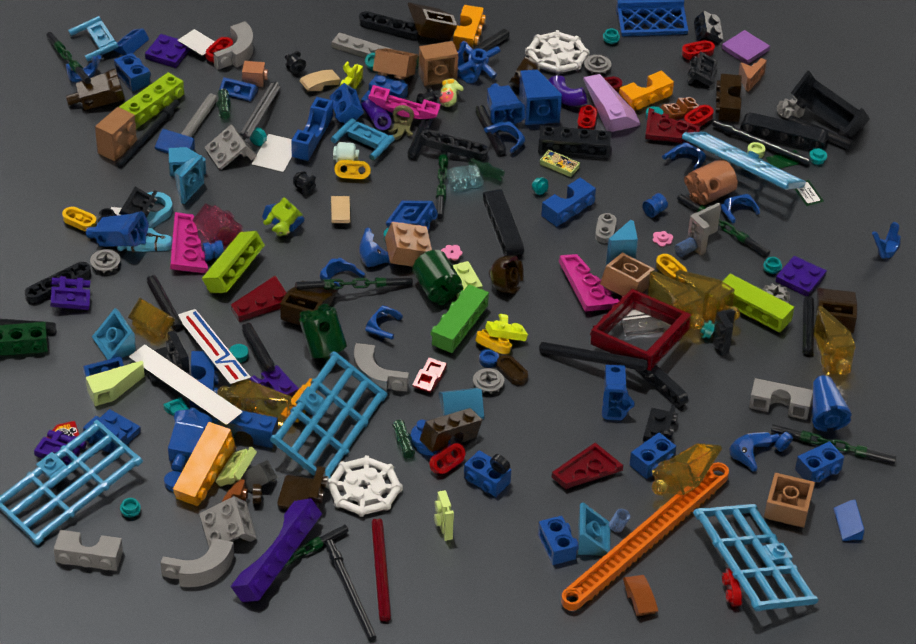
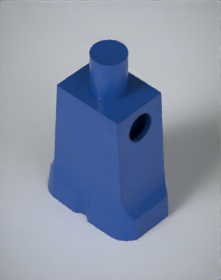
[487,83,525,125]
[86,211,149,247]
[602,365,635,420]
[168,408,214,472]

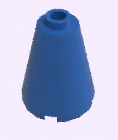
[812,375,852,432]

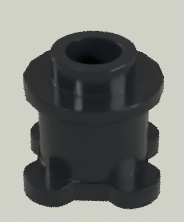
[285,51,306,74]
[416,87,438,104]
[293,171,316,195]

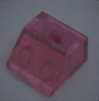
[193,203,244,247]

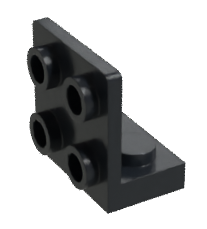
[145,330,190,383]

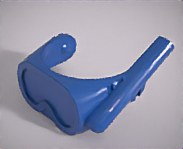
[457,41,482,83]
[66,55,102,82]
[484,121,525,153]
[662,143,706,171]
[721,194,760,223]
[872,222,901,259]
[320,258,365,290]
[365,305,403,340]

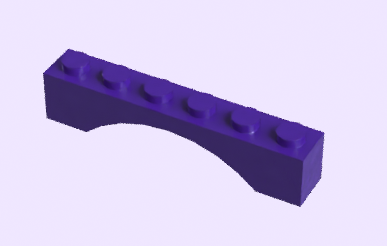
[230,499,322,602]

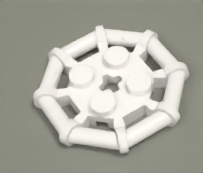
[525,30,590,75]
[327,455,403,517]

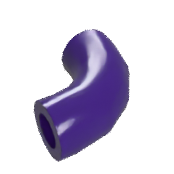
[548,76,587,106]
[361,98,391,130]

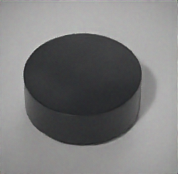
[490,454,510,474]

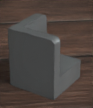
[242,460,277,492]

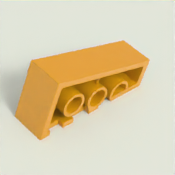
[173,422,236,506]

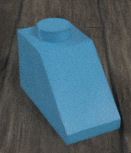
[169,147,206,176]

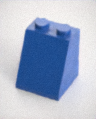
[519,70,562,125]

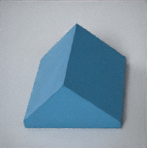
[606,220,638,265]
[92,308,136,360]
[438,388,484,419]
[578,502,610,556]

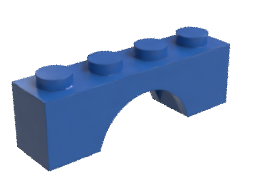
[291,97,333,161]

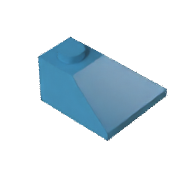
[174,155,204,204]

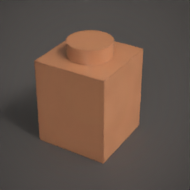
[242,61,268,87]

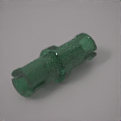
[217,89,231,119]
[468,158,505,181]
[392,420,415,459]

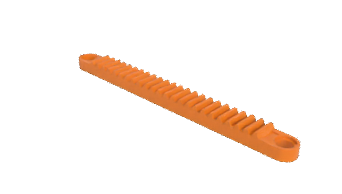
[561,462,729,611]

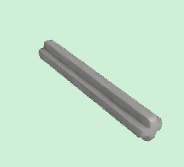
[181,93,217,137]

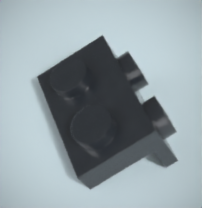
[694,10,723,44]
[119,186,158,218]
[712,308,735,355]

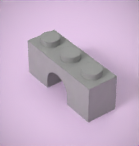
[749,378,813,420]
[54,530,123,571]

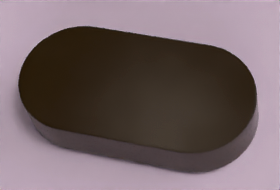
[496,355,528,386]

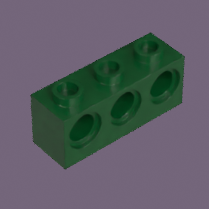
[0,322,48,356]

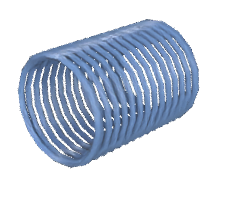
[675,237,697,257]
[609,509,630,533]

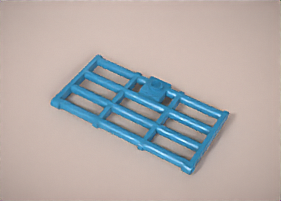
[682,132,806,190]
[270,351,388,479]
[0,419,143,545]
[693,504,819,611]

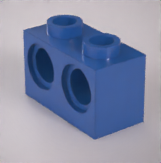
[114,53,151,92]
[330,83,364,124]
[629,433,676,479]
[795,441,844,483]
[464,450,511,497]
[538,516,579,565]

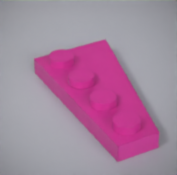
[170,212,208,273]
[559,254,619,312]

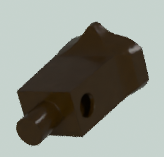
[66,68,125,110]

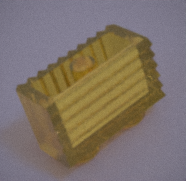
[128,298,175,338]

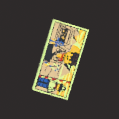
[540,150,580,177]

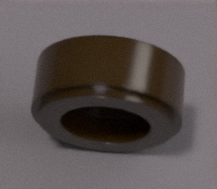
[253,484,262,504]

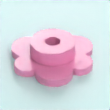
[653,231,673,247]
[441,245,463,261]

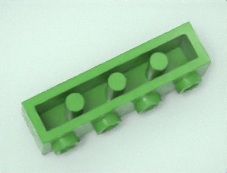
[430,284,489,353]

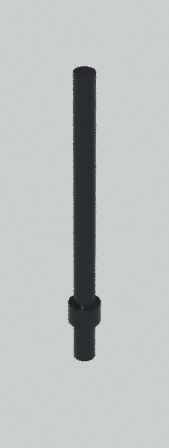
[115,99,180,168]
[712,120,810,165]
[325,540,376,641]

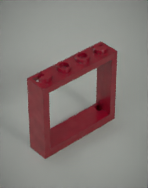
[590,289,691,371]

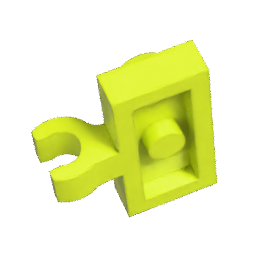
[340,61,363,89]
[485,314,528,341]

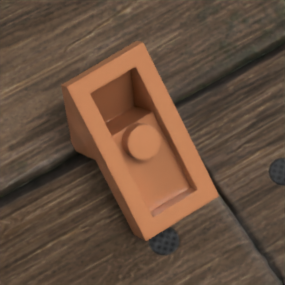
[739,58,767,92]

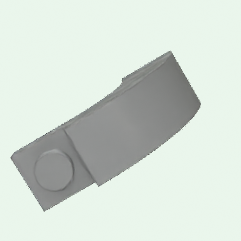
[214,21,254,70]
[354,343,409,392]
[161,538,234,587]

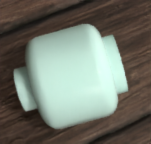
[333,142,359,163]

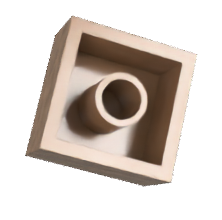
[418,41,458,86]
[373,48,418,79]
[95,107,137,161]
[385,222,432,266]
[600,252,655,296]
[764,473,815,528]

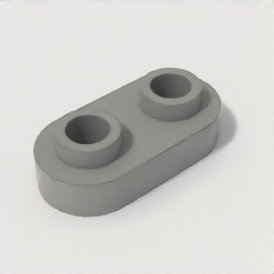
[595,213,616,244]

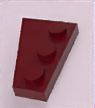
[645,108,700,144]
[231,275,287,322]
[551,443,624,489]

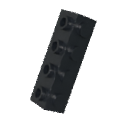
[538,125,611,159]

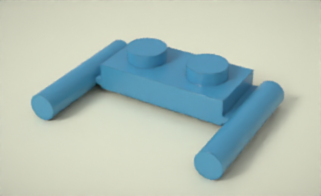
[68,16,119,62]
[331,118,395,161]

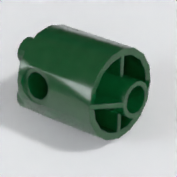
[413,250,463,305]
[299,304,347,361]

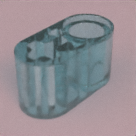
[446,165,484,191]

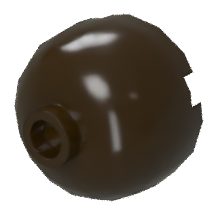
[509,54,540,89]
[489,256,524,294]

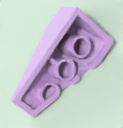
[583,74,640,132]

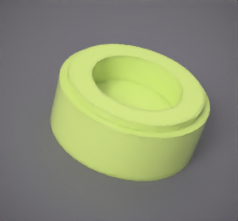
[747,142,765,158]

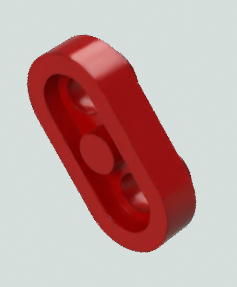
[206,37,233,63]
[681,40,715,60]
[577,105,597,130]
[684,105,714,127]
[429,443,466,474]
[722,568,742,606]

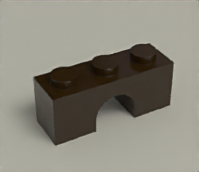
[715,74,742,122]
[420,408,483,452]

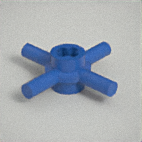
[458,42,500,79]

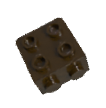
[277,466,329,509]

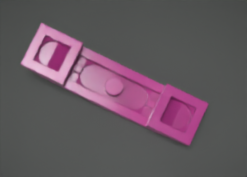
[369,85,441,119]

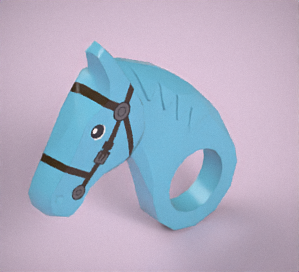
[117,192,173,252]

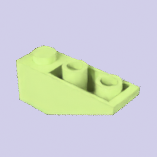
[86,361,145,406]

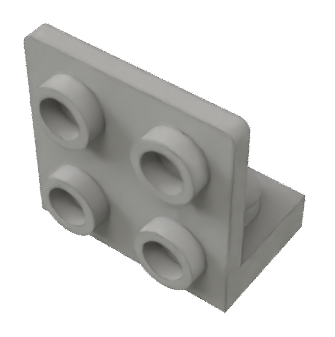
[205,124,257,170]
[687,203,721,255]
[200,496,257,548]

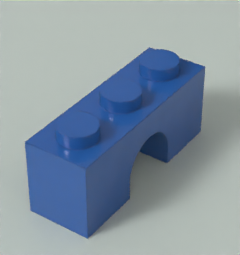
[541,178,596,227]
[190,351,219,408]
[214,410,278,448]

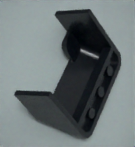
[791,70,870,138]

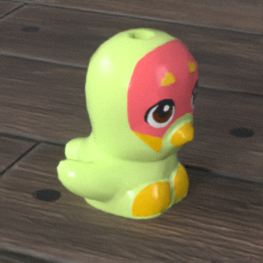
[439,79,464,107]

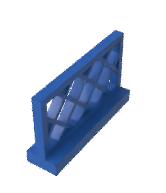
[616,0,688,36]

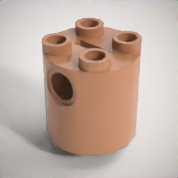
[684,158,737,205]

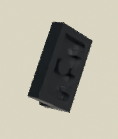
[687,51,718,87]
[643,405,678,442]

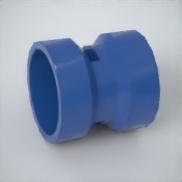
[642,193,668,218]
[202,240,224,261]

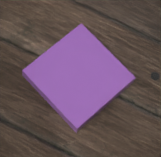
[722,30,770,65]

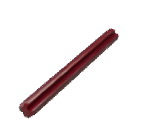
[372,518,391,622]

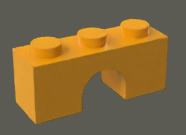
[453,5,486,50]
[619,70,674,111]

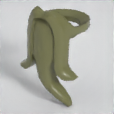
[388,105,414,140]

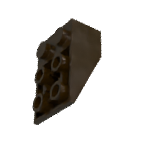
[408,2,457,41]
[280,281,338,326]
[815,288,857,334]

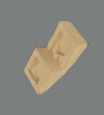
[300,70,341,91]
[331,196,350,223]

